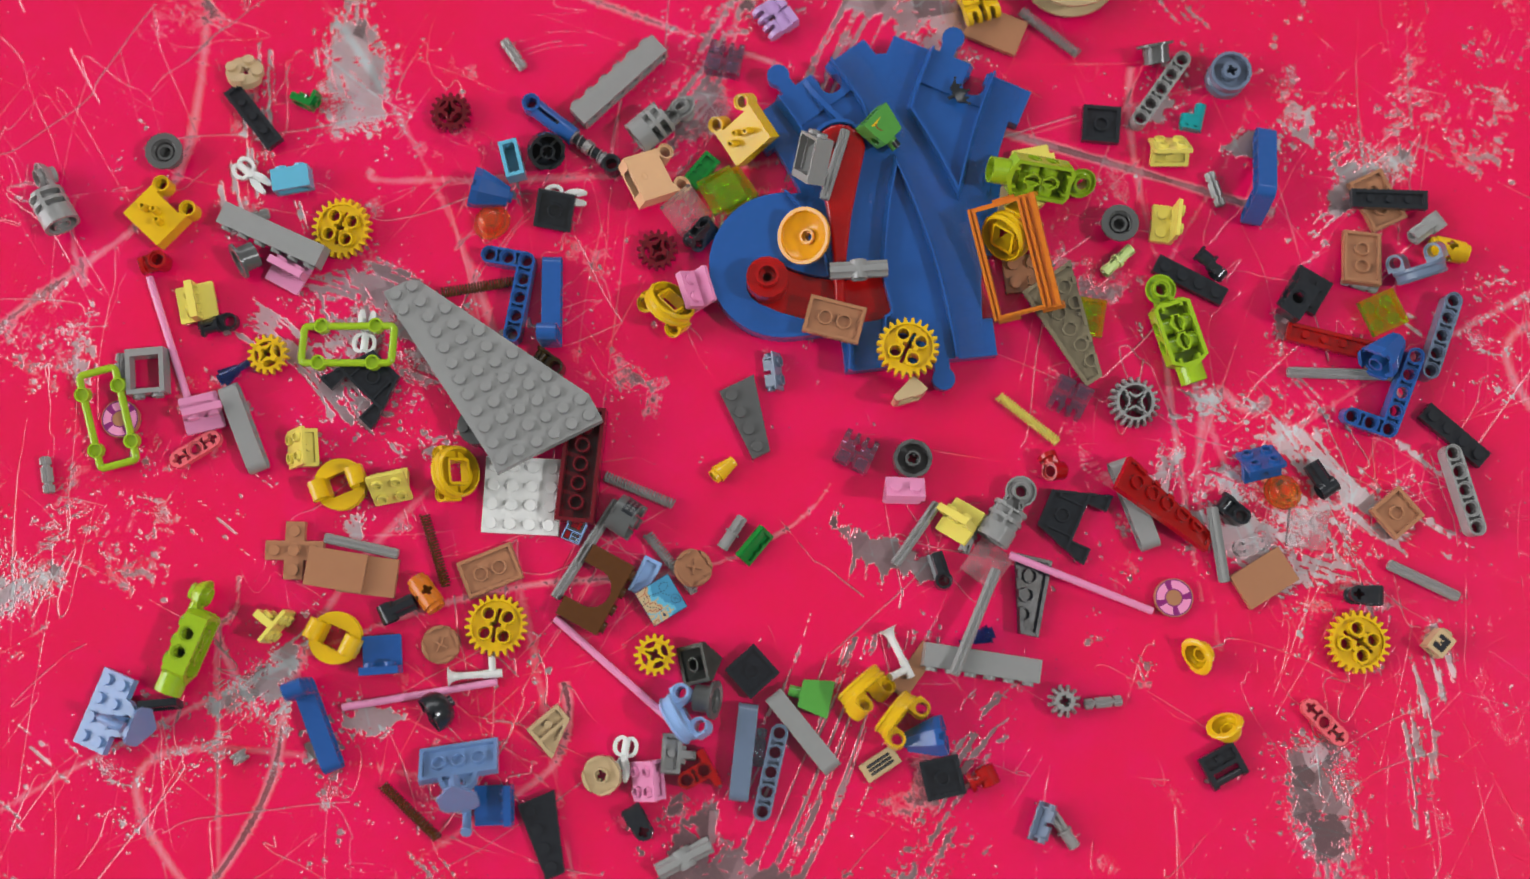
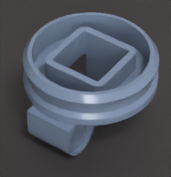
[1385,241,1449,286]

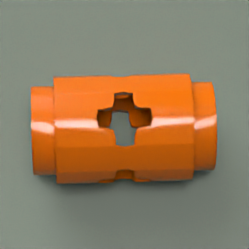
[407,572,445,615]

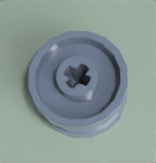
[1204,51,1252,100]

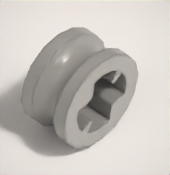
[229,748,250,766]

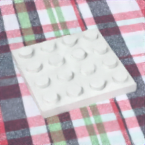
[481,456,561,537]

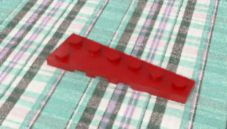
[1112,456,1211,552]

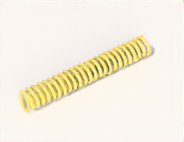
[995,392,1060,446]

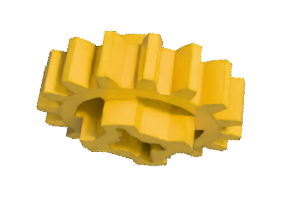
[247,334,290,376]
[633,634,676,676]

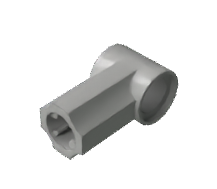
[1406,210,1448,245]

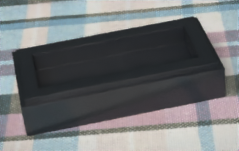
[137,698,184,712]

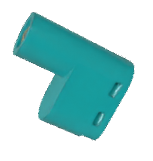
[1179,103,1206,134]

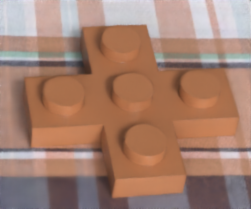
[265,521,326,580]

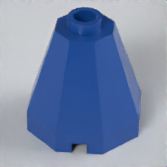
[467,167,514,208]
[1357,332,1406,381]
[901,714,950,756]

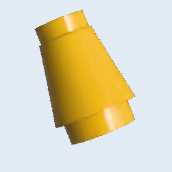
[708,456,737,483]

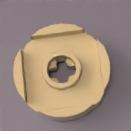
[225,54,265,89]
[581,755,622,796]

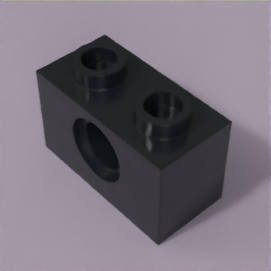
[1275,277,1321,324]

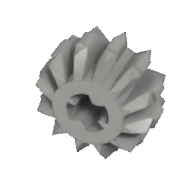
[1047,684,1081,718]

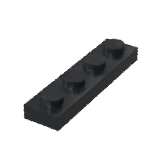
[223,86,285,152]
[1349,188,1428,211]
[1151,254,1228,307]
[1417,403,1491,468]

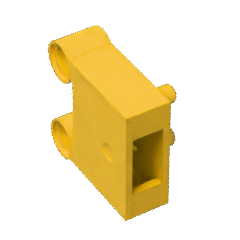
[708,93,779,167]
[123,175,202,250]

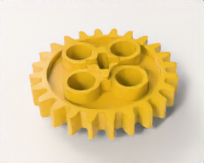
[311,198,373,260]
[876,317,940,380]
[464,594,529,658]
[1324,610,1391,674]

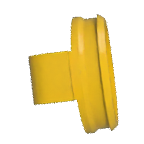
[982,202,1029,262]
[637,281,695,338]
[431,445,480,502]
[307,458,368,511]
[302,611,364,664]
[838,665,896,721]
[875,690,931,751]

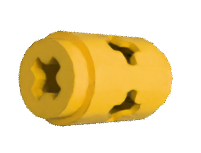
[1428,235,1471,264]

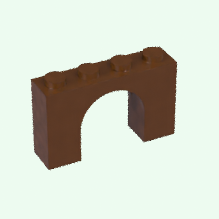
[555,544,637,636]

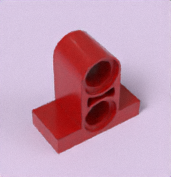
[677,747,722,790]

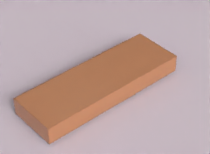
[894,640,926,696]

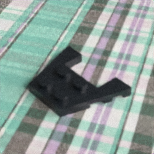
[320,350,401,430]
[1036,489,1113,565]

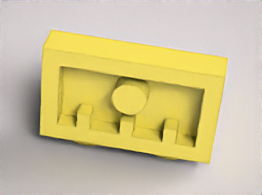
[1148,198,1186,245]

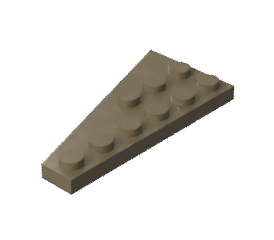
[1022,260,1103,387]

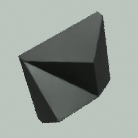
[676,642,723,686]

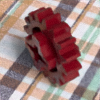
[430,92,472,134]
[637,229,678,271]

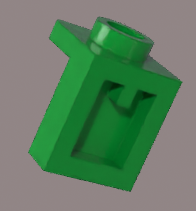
[289,89,322,113]

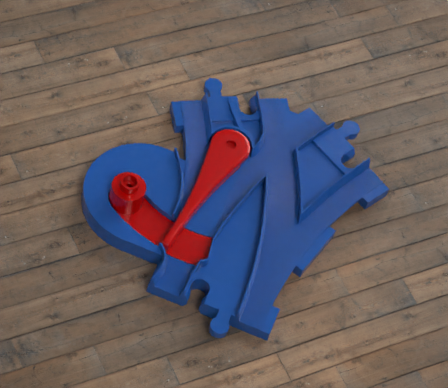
[709,27,1032,392]

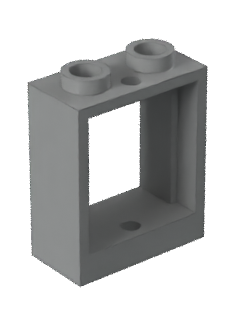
[791,128,834,186]
[124,346,171,400]

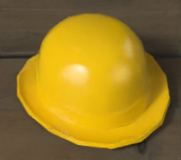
[1181,638,1215,675]
[1206,712,1244,743]

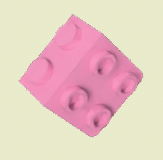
[882,476,926,504]

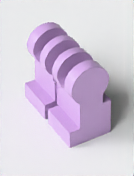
[751,0,799,41]

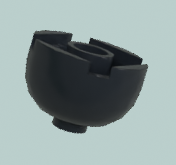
[527,131,565,170]
[418,692,455,732]

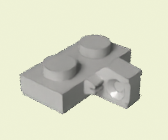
[660,733,696,775]

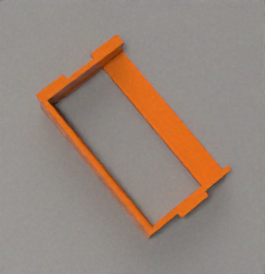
[967,191,1066,324]

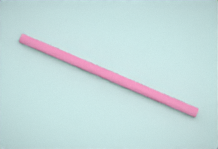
[146,276,191,398]
[1008,551,1154,615]
[553,615,665,720]
[341,678,498,711]

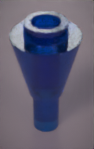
[215,360,250,386]
[959,624,996,644]

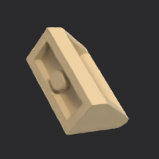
[891,375,928,407]

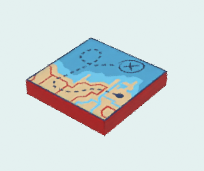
[634,573,688,627]

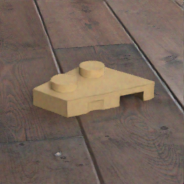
[527,703,570,758]

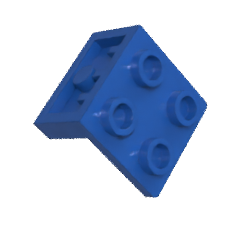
[358,634,403,676]
[474,784,515,827]

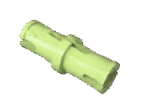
[1100,244,1135,278]

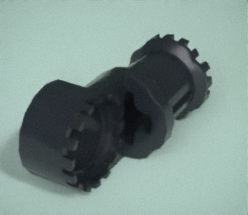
[1192,246,1228,282]
[197,312,240,337]

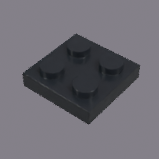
[1080,104,1121,145]
[533,188,577,233]
[1280,264,1333,317]
[725,644,780,699]
[919,754,967,802]

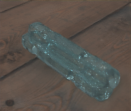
[753,728,767,767]

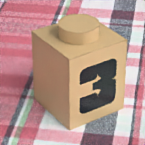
[1419,628,1457,659]

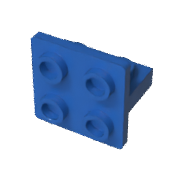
[1235,445,1287,484]

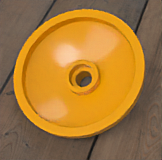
[778,207,830,265]

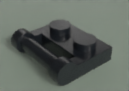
[1197,743,1249,791]

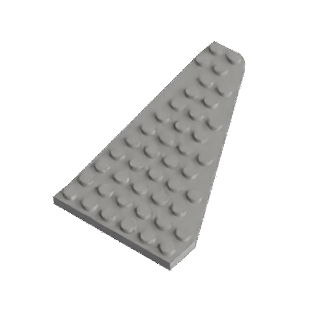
[384,280,603,475]

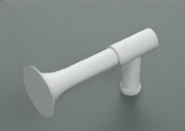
[878,625,915,681]
[447,652,503,687]

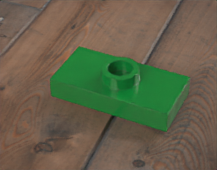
[684,150,721,191]
[735,525,774,566]

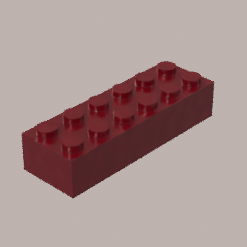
[554,407,608,526]

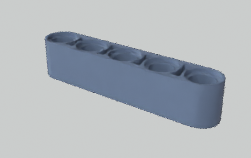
[1418,292,1463,382]
[729,703,759,802]
[753,724,788,821]

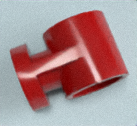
[137,250,173,275]
[1038,450,1069,481]
[965,763,1000,793]

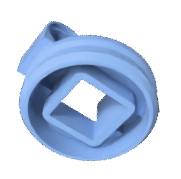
[659,683,713,744]

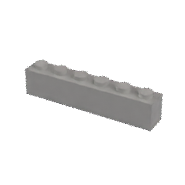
[570,34,668,130]
[216,201,331,270]
[920,642,1043,687]

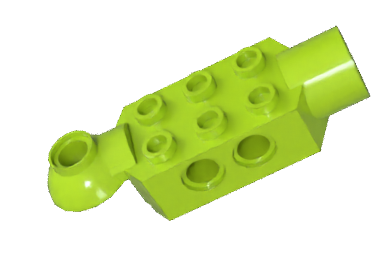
[985,152,1096,204]
[1145,274,1209,387]
[154,580,221,698]

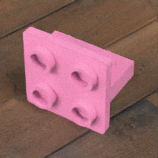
[265,253,313,296]
[675,265,717,314]
[178,391,226,436]
[630,759,666,802]

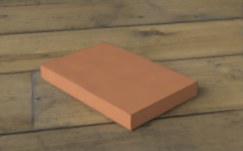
[964,6,1028,57]
[1346,168,1408,233]
[1341,229,1382,288]
[802,294,867,346]
[456,542,525,600]
[302,546,369,593]
[1230,546,1300,610]
[336,556,401,598]

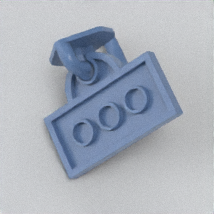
[73,667,157,755]
[418,737,499,837]

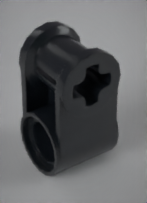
[683,215,719,252]
[1212,492,1251,527]
[1343,585,1384,606]
[621,802,654,841]

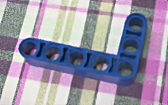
[1240,127,1277,227]
[481,246,537,345]
[536,257,563,348]
[1338,348,1425,438]
[280,677,345,775]

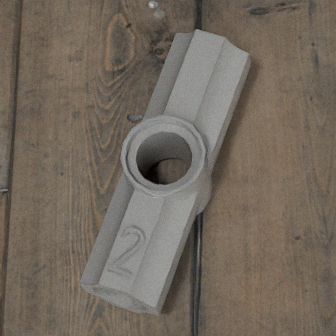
[829,258,888,281]
[654,836,715,879]

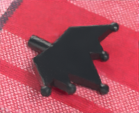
[948,76,971,105]

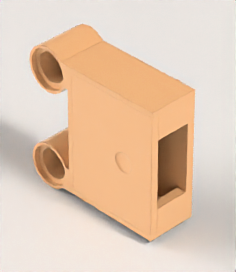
[618,143,690,209]

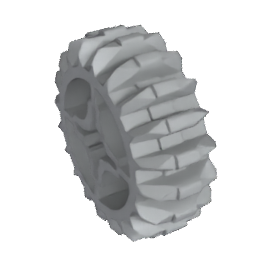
[1108,377,1160,428]

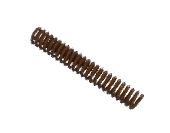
[441,276,514,298]
[419,514,451,587]
[378,781,442,842]

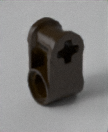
[533,345,566,376]

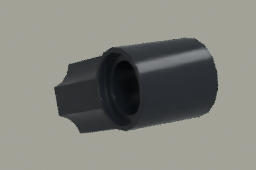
[1303,459,1341,500]
[926,551,953,591]
[376,593,419,626]

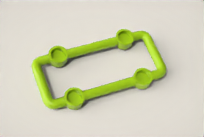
[297,318,398,371]
[74,364,141,472]

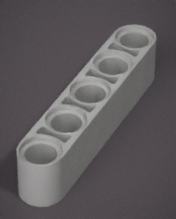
[1129,51,1191,131]
[218,382,270,475]
[1437,444,1487,537]
[1107,457,1161,552]
[765,688,841,776]

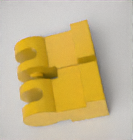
[957,0,1002,27]

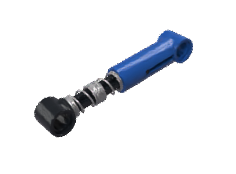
[522,93,621,177]

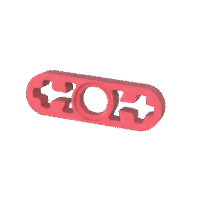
[169,430,223,469]
[1299,699,1349,746]

